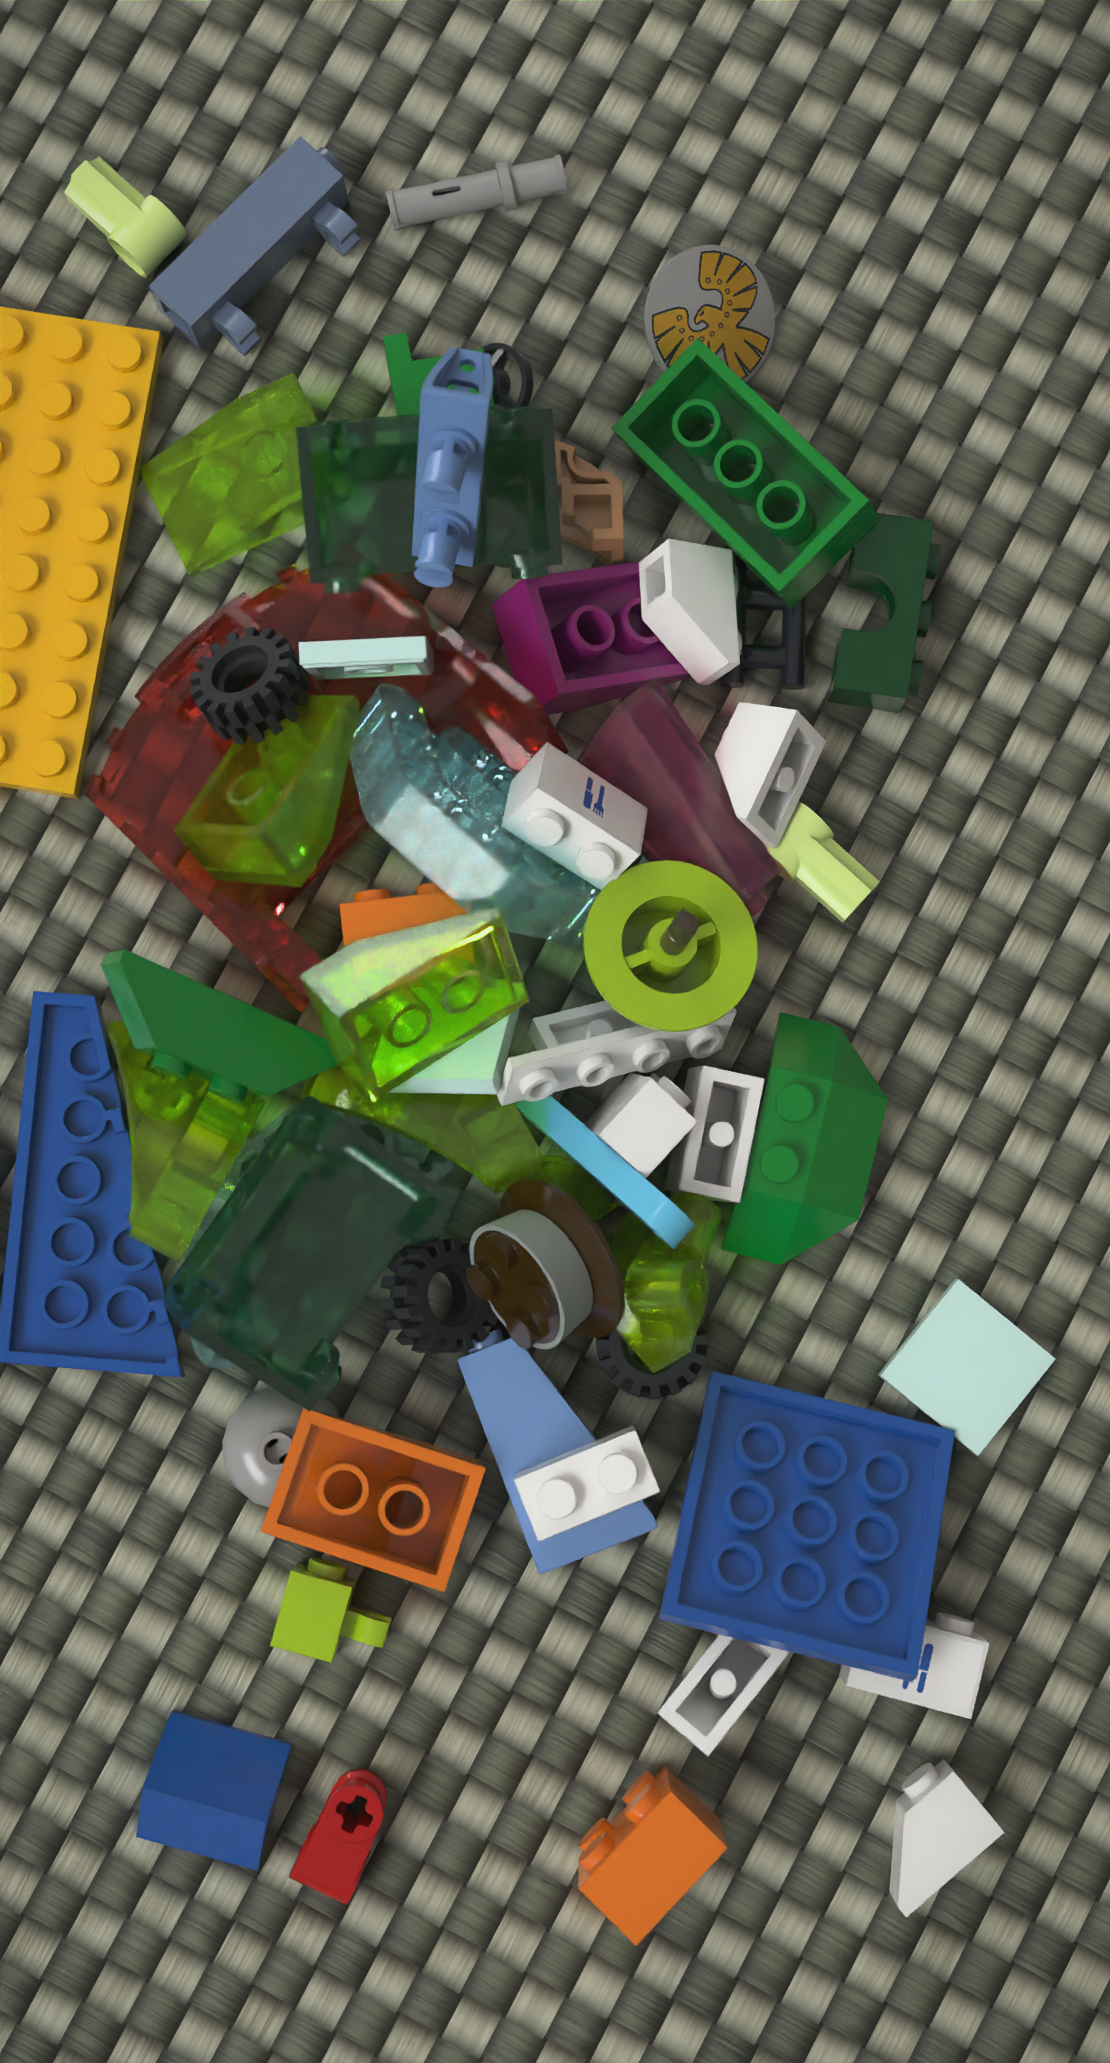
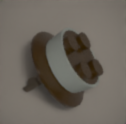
[466,1178,629,1349]

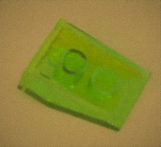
[139,372,352,577]
[174,695,360,887]
[299,907,530,1102]

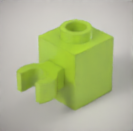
[270,1557,392,1663]

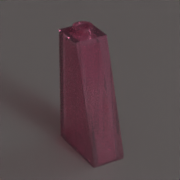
[576,678,781,918]

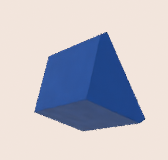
[136,1710,293,1871]

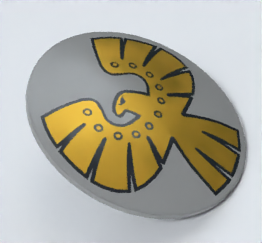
[644,245,775,383]

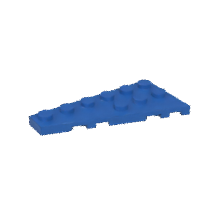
[0,991,185,1377]

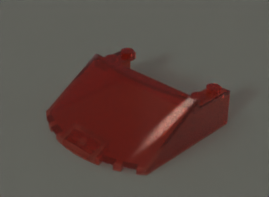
[85,544,569,1012]

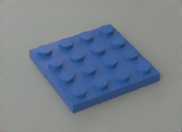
[659,1371,955,1682]

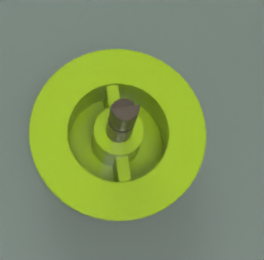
[583,860,758,1032]

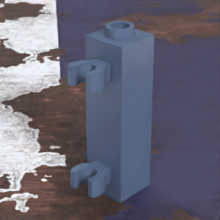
[149,136,361,356]

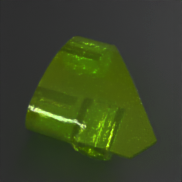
[106,1021,266,1262]
[300,1037,545,1195]
[531,1155,722,1373]

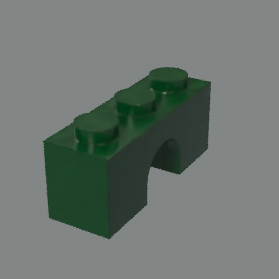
[827,512,941,713]

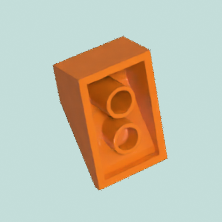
[261,1407,486,1592]

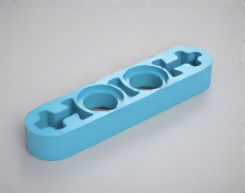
[512,1095,696,1249]

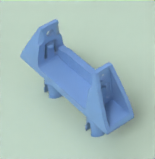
[412,347,493,588]

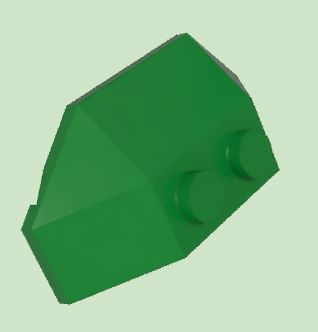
[101,949,350,1103]
[721,1012,888,1265]

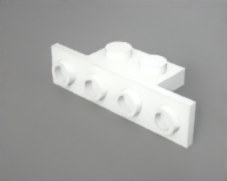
[497,1000,737,1106]

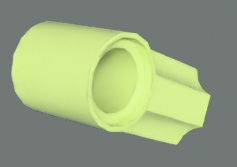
[64,157,187,278]
[752,802,880,923]

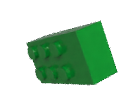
[611,338,879,609]

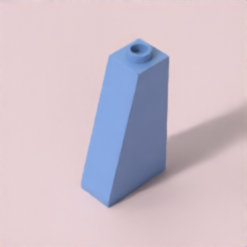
[457,1328,658,1575]

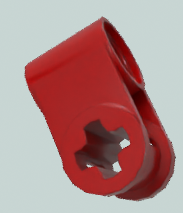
[289,1768,388,1905]

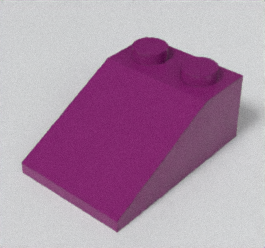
[492,562,692,719]

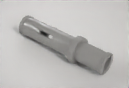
[386,154,567,231]

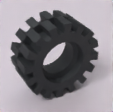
[189,627,311,744]
[379,1238,498,1354]
[596,1285,709,1399]

